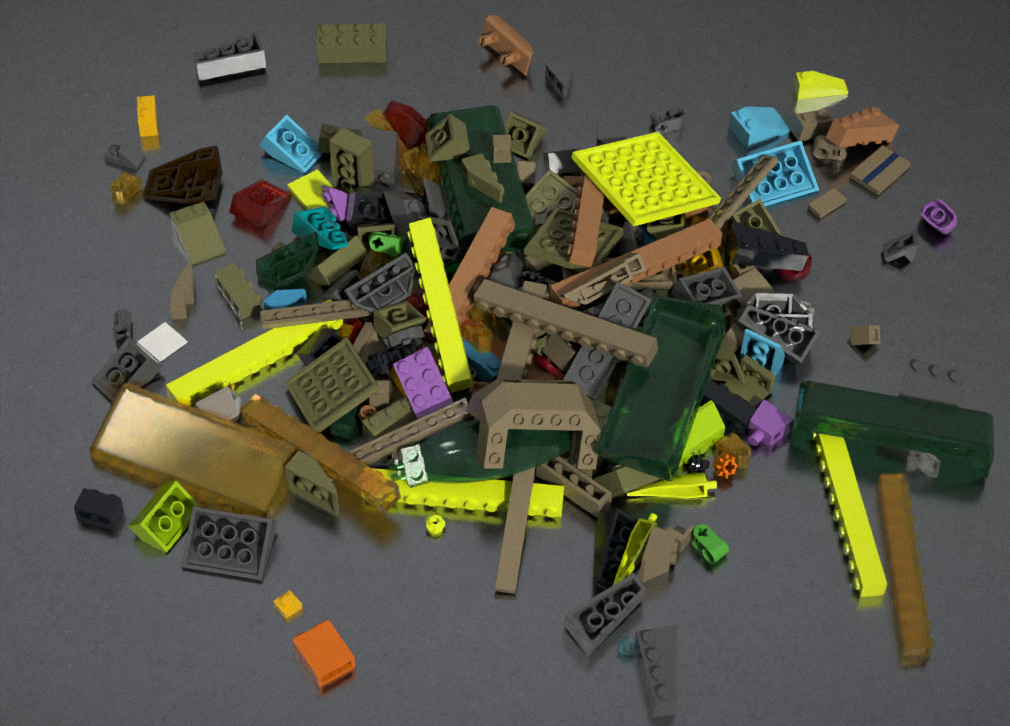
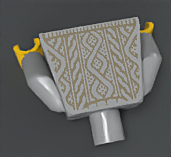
[181,385,241,437]

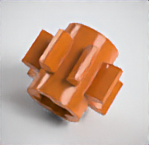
[712,453,738,479]

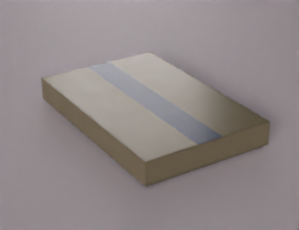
[850,145,911,195]

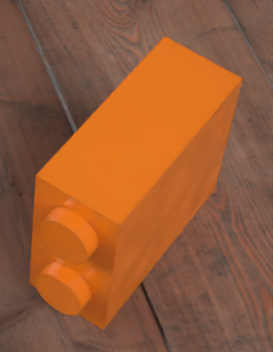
[292,620,355,687]

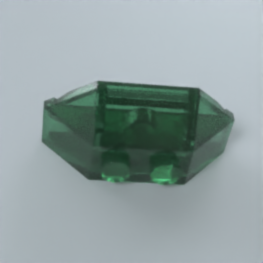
[256,231,319,288]

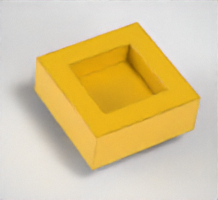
[273,590,303,619]

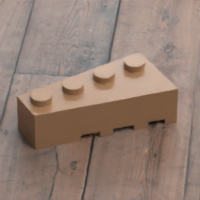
[826,106,899,147]

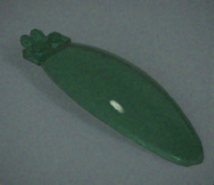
[388,418,572,488]

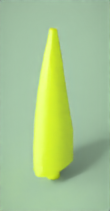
[627,472,717,499]
[613,513,658,585]

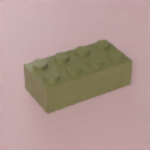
[317,24,386,63]
[329,128,375,194]

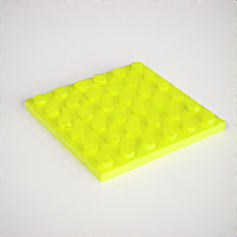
[571,132,721,226]

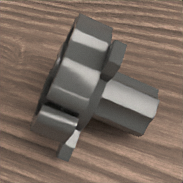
[383,326,429,359]

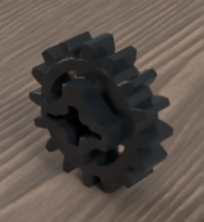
[365,349,402,375]

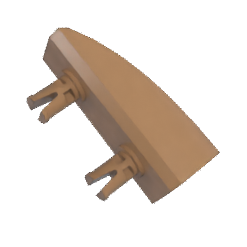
[478,15,533,76]

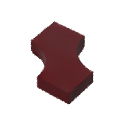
[533,354,566,380]

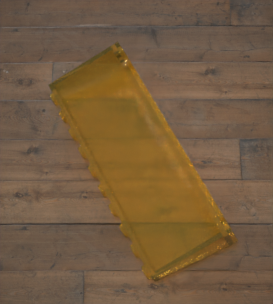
[89,383,297,519]

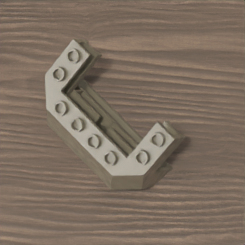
[466,379,601,469]

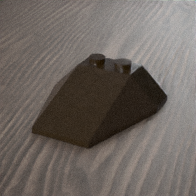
[143,145,223,204]

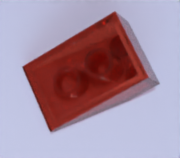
[229,179,292,228]

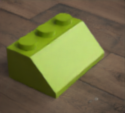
[663,400,725,467]
[128,481,202,553]

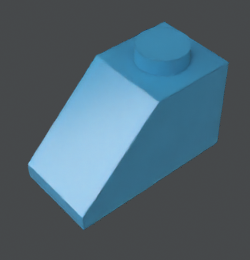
[263,289,307,310]

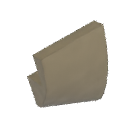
[733,268,775,311]

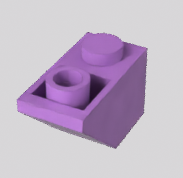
[321,185,349,222]

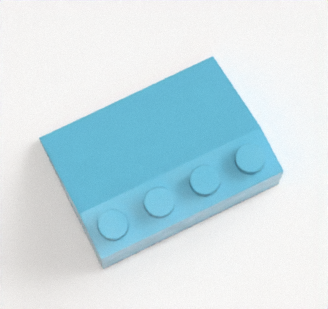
[731,141,819,207]

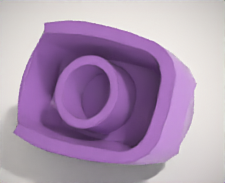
[921,199,957,234]

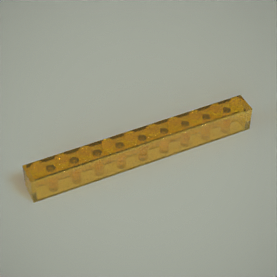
[239,394,401,514]
[877,473,934,659]

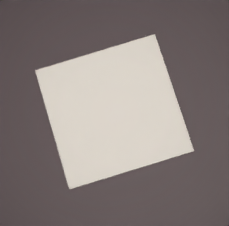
[137,322,188,362]

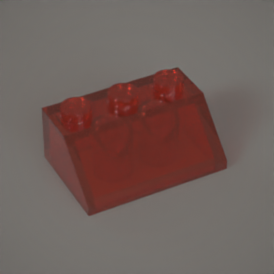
[380,100,434,150]

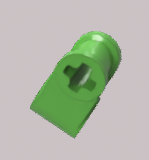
[368,231,406,257]
[691,524,729,564]

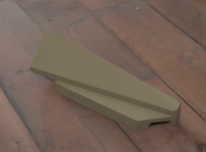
[559,253,647,305]
[353,322,386,363]

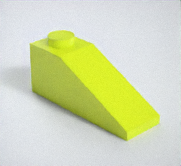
[794,71,848,99]

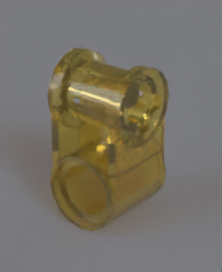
[110,171,142,205]
[462,321,493,353]
[715,432,751,470]

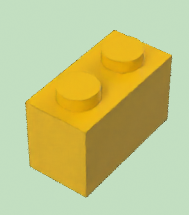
[137,95,158,137]

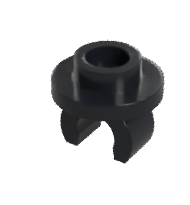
[688,455,710,473]

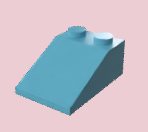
[729,107,791,150]
[259,115,323,174]
[739,329,785,376]

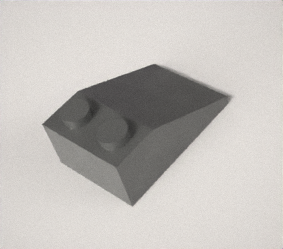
[361,127,399,184]
[91,337,163,404]

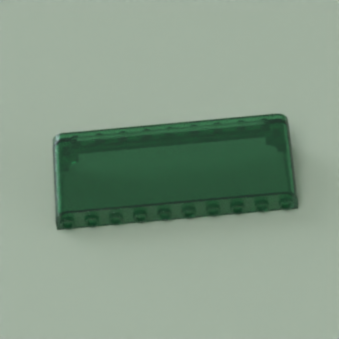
[426,105,533,252]
[596,295,726,482]
[790,381,994,478]

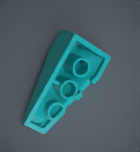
[292,206,349,250]

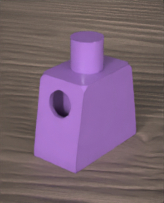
[748,399,794,446]

